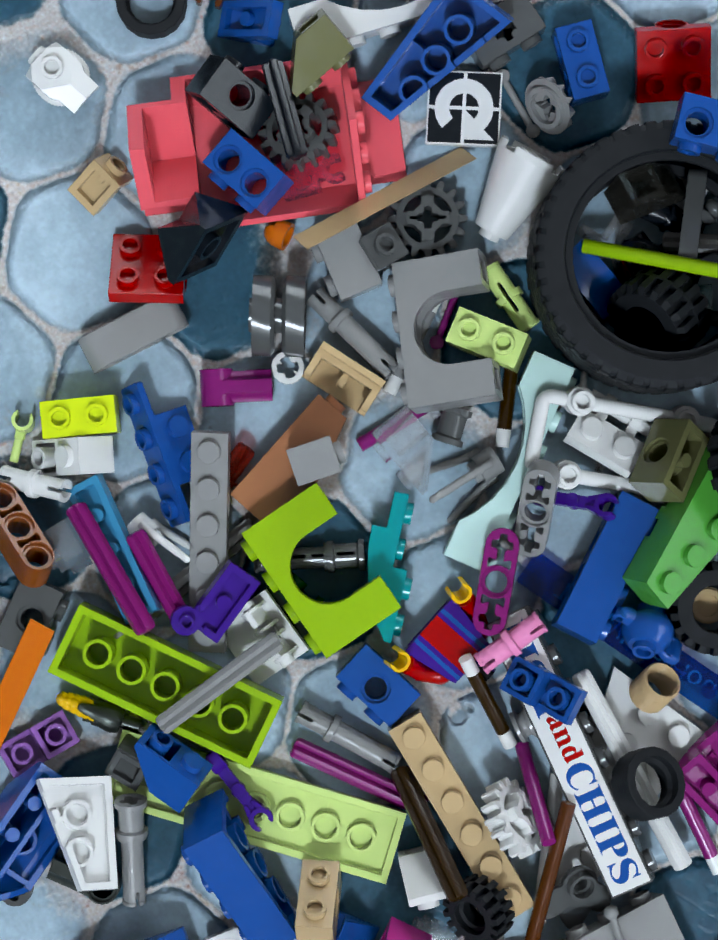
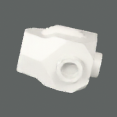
[25,42,99,114]

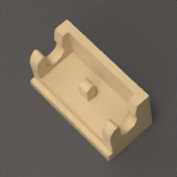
[302,341,386,416]

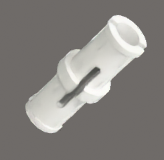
[0,465,73,503]

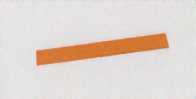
[0,618,55,749]

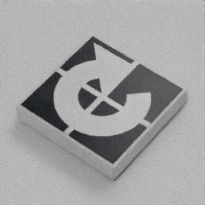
[425,71,503,148]

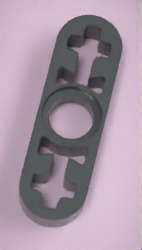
[678,168,708,259]

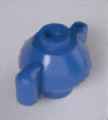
[613,602,682,665]

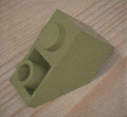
[289,8,354,97]

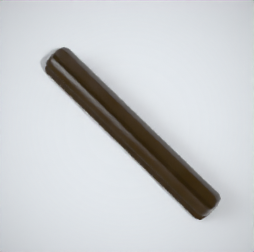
[391,765,468,902]

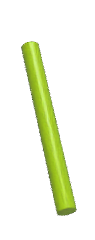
[581,238,718,278]

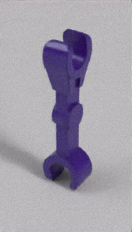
[533,485,619,521]
[205,751,273,832]

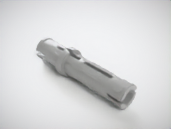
[306,287,399,380]
[294,700,402,774]

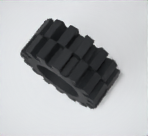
[443,874,515,940]

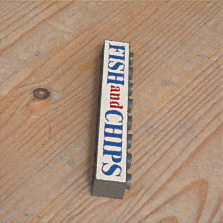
[486,605,658,899]

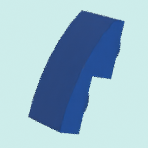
[573,239,622,321]
[499,656,588,725]

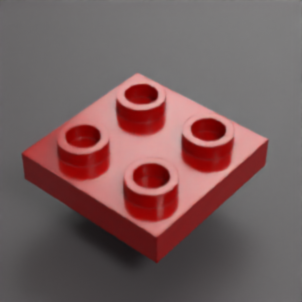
[635,19,711,103]
[108,234,187,304]

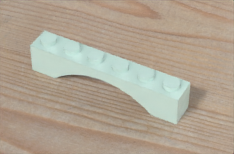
[443,350,577,571]

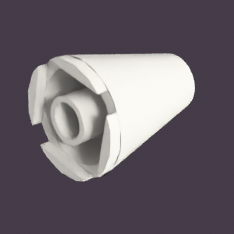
[475,135,566,243]

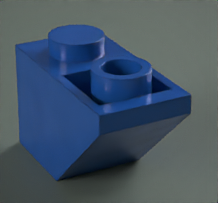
[134,722,214,814]

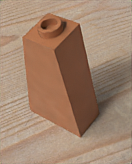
[230,394,347,520]

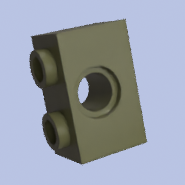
[629,419,710,503]

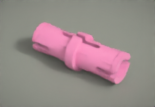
[473,611,548,674]

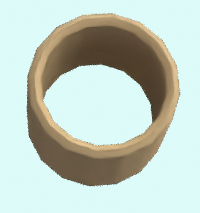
[629,662,680,714]

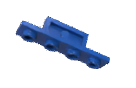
[121,381,195,528]

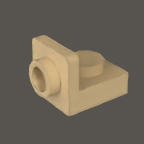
[67,153,133,216]

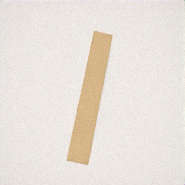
[293,147,477,250]

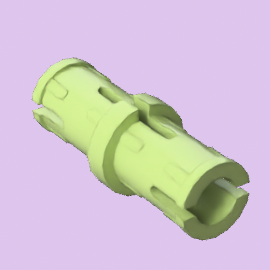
[487,261,540,332]

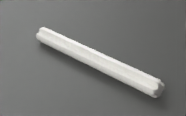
[572,669,692,871]

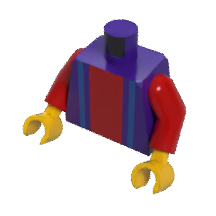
[383,576,496,685]

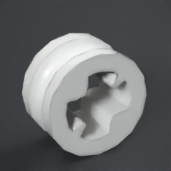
[271,352,305,385]

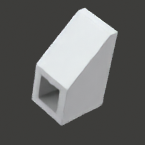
[31,436,115,476]
[397,846,446,910]

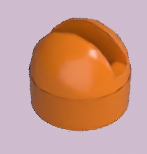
[264,220,295,251]

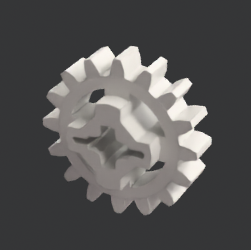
[481,777,542,860]

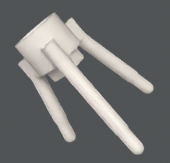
[127,512,190,563]

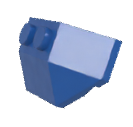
[0,761,64,901]

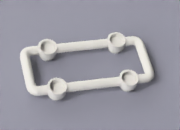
[524,386,718,506]

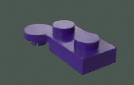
[170,559,261,643]

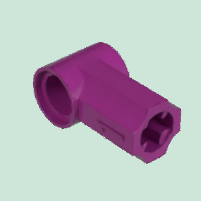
[199,368,273,407]

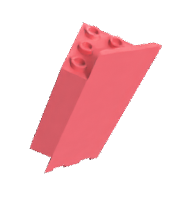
[126,61,407,227]

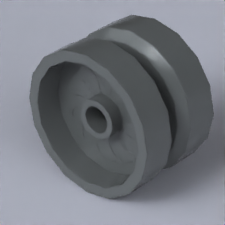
[248,275,307,357]

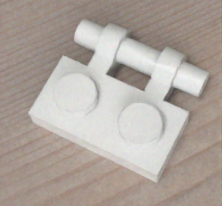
[563,389,653,479]

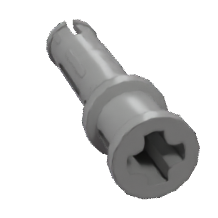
[114,793,149,907]

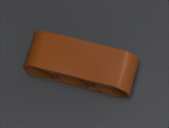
[0,482,55,588]

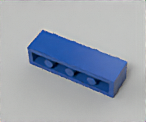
[550,490,659,645]

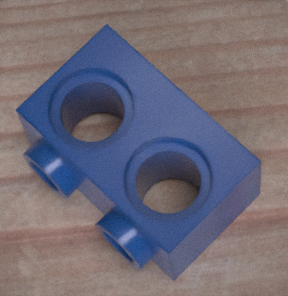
[551,19,610,107]
[669,91,718,162]
[203,128,294,216]

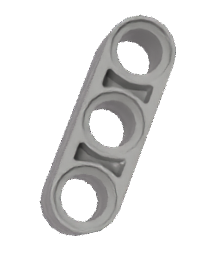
[78,303,189,374]

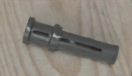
[253,538,366,573]

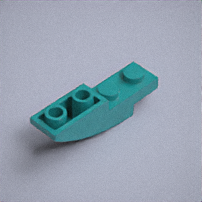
[367,491,415,643]

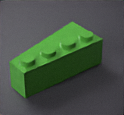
[622,447,718,609]

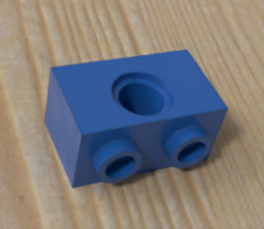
[336,642,421,728]

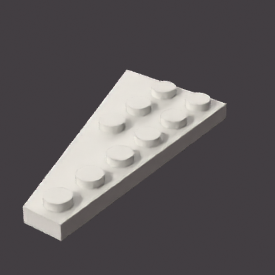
[554,666,704,887]

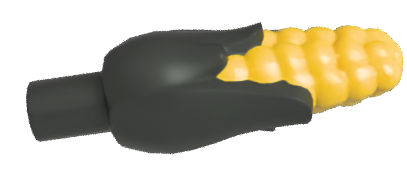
[56,691,142,733]

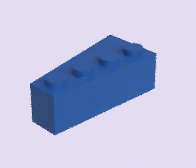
[361,0,514,121]
[181,788,296,940]

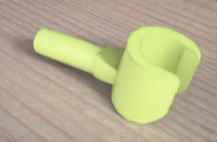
[9,410,35,463]

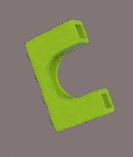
[240,482,401,659]

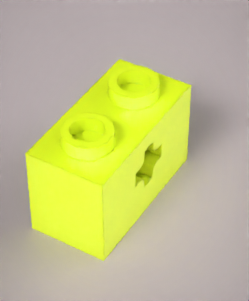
[39,395,121,439]

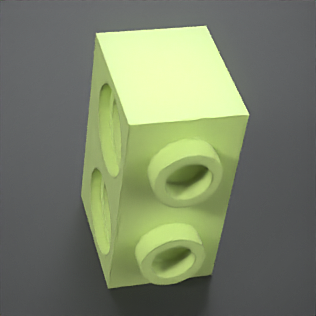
[445,306,532,373]

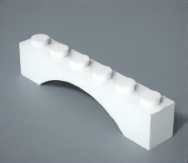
[288,0,504,49]

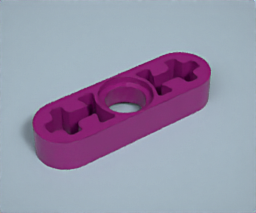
[473,528,520,636]

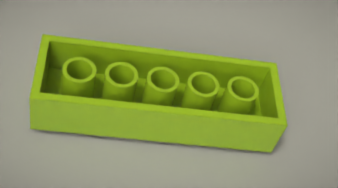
[47,601,284,769]

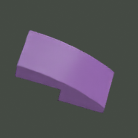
[0,710,80,779]

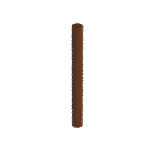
[525,800,576,940]

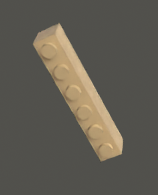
[388,709,534,918]

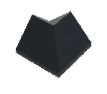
[157,192,247,285]

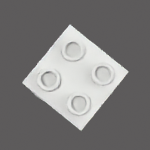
[227,588,310,684]

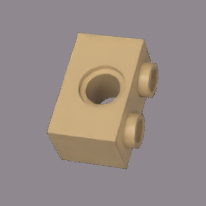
[295,859,342,940]

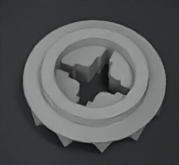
[525,76,575,134]

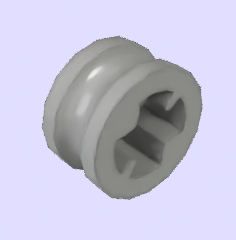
[509,707,537,743]

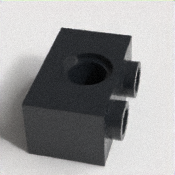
[185,54,273,139]

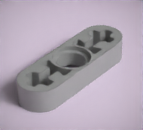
[514,459,560,557]

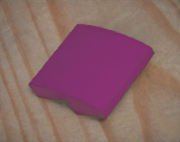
[678,721,718,825]

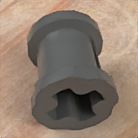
[431,408,473,448]

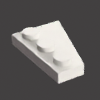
[35,776,118,892]

